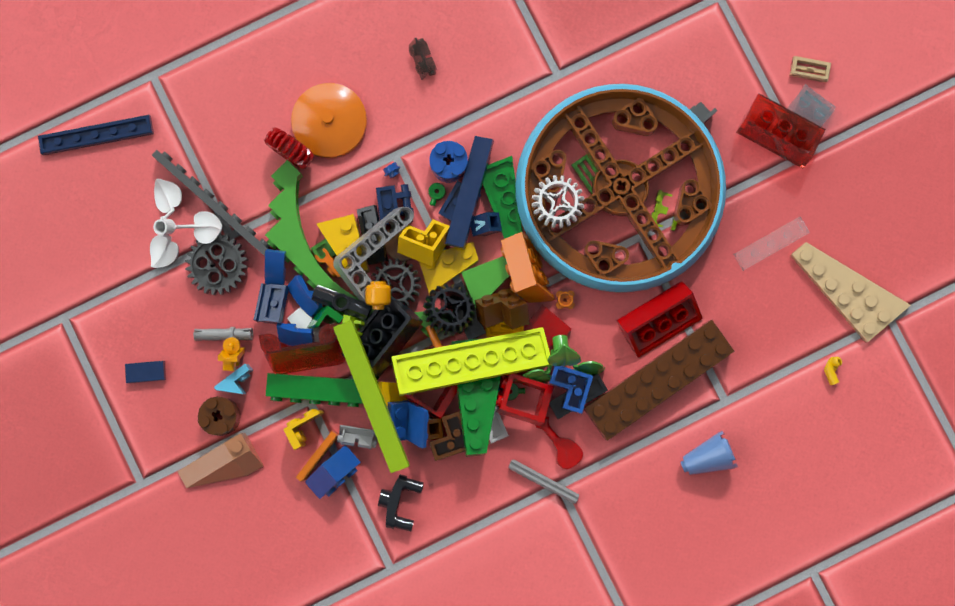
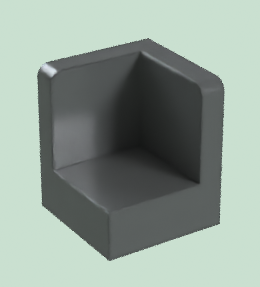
[690,102,718,124]

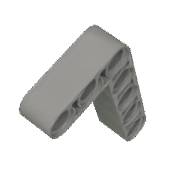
[333,207,414,303]

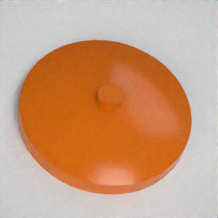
[291,83,367,158]

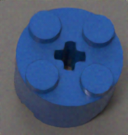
[429,141,468,183]

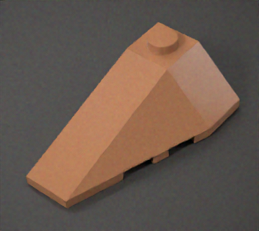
[177,433,264,488]

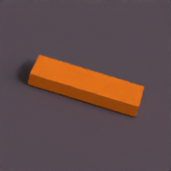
[295,431,338,482]

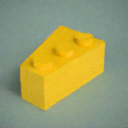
[317,214,370,276]

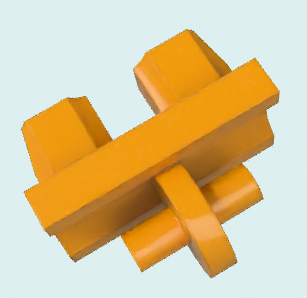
[218,337,245,371]

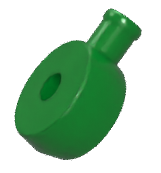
[428,183,446,206]
[501,383,525,401]

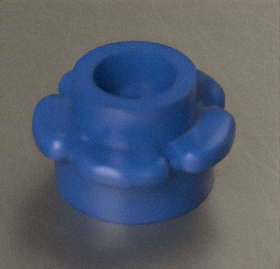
[383,162,401,179]

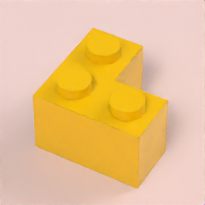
[397,220,450,266]

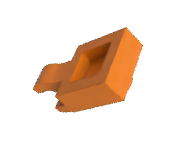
[315,248,341,278]

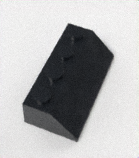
[341,296,423,380]

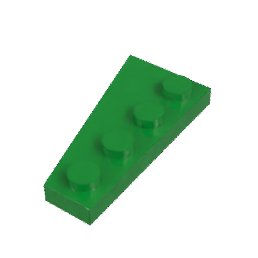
[482,156,522,239]

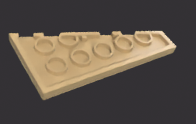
[790,242,911,342]

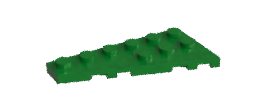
[451,338,501,457]

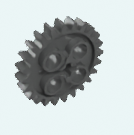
[185,234,248,295]

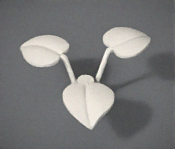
[150,179,222,268]

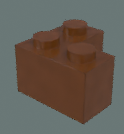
[475,289,530,330]
[429,411,465,461]

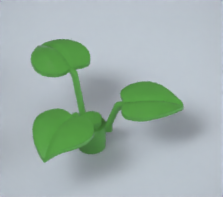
[521,335,605,383]

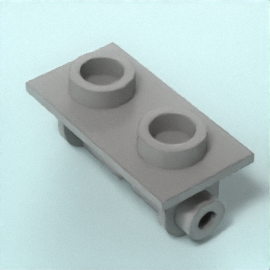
[337,425,378,449]

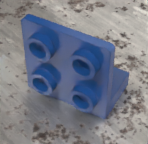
[387,400,429,448]

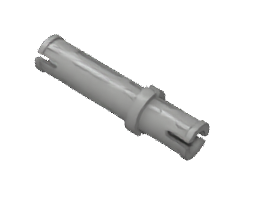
[193,327,253,341]

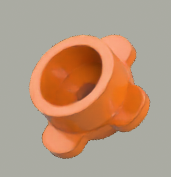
[556,290,575,309]

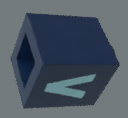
[471,212,502,236]

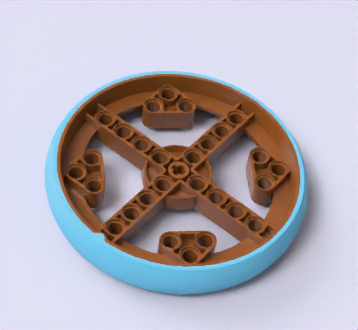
[515,84,726,292]

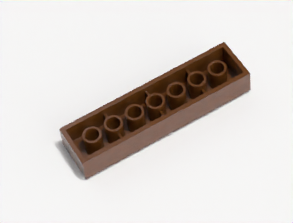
[584,320,735,441]

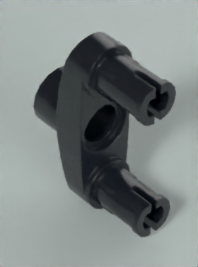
[378,474,424,532]

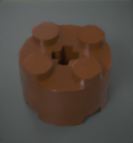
[198,396,241,436]

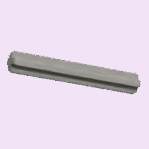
[508,459,579,504]

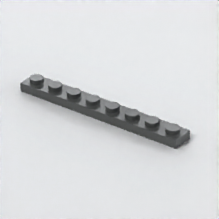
[152,150,270,256]

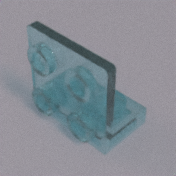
[780,84,836,140]

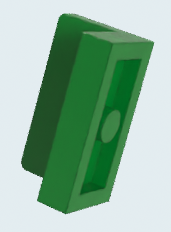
[307,306,343,329]

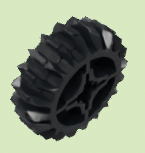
[423,283,475,336]

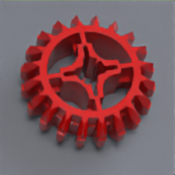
[264,127,314,169]

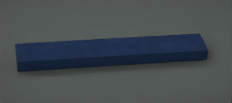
[38,115,154,155]
[445,136,494,249]

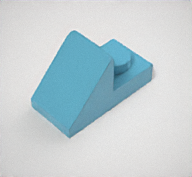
[214,364,253,394]

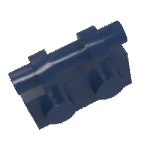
[376,184,414,226]

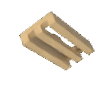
[789,56,831,83]

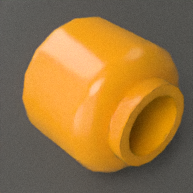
[365,281,391,310]

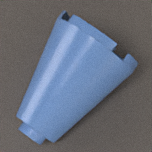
[681,431,738,475]

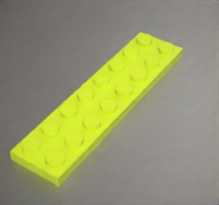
[391,327,552,396]

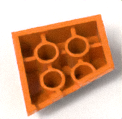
[501,232,556,303]

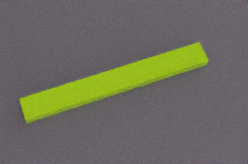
[333,320,410,473]

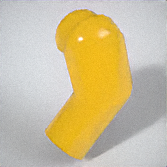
[824,356,842,385]

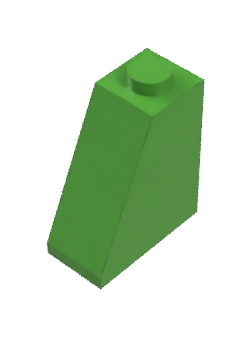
[461,256,510,310]

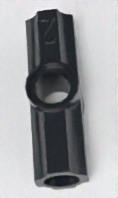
[311,284,372,321]

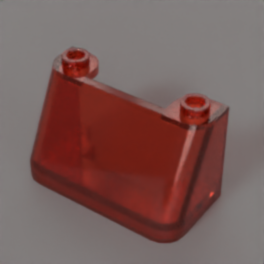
[259,323,346,374]

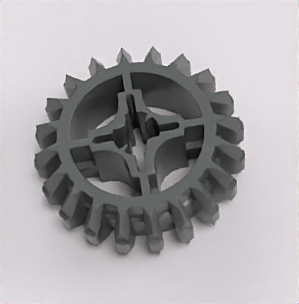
[371,259,421,307]

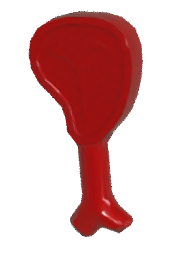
[535,417,584,469]

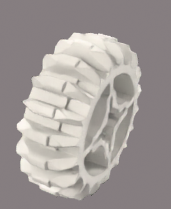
[532,175,584,228]

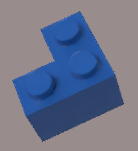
[549,366,593,414]
[305,445,361,499]

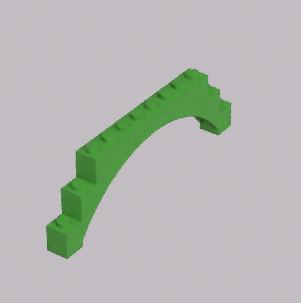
[265,160,450,337]

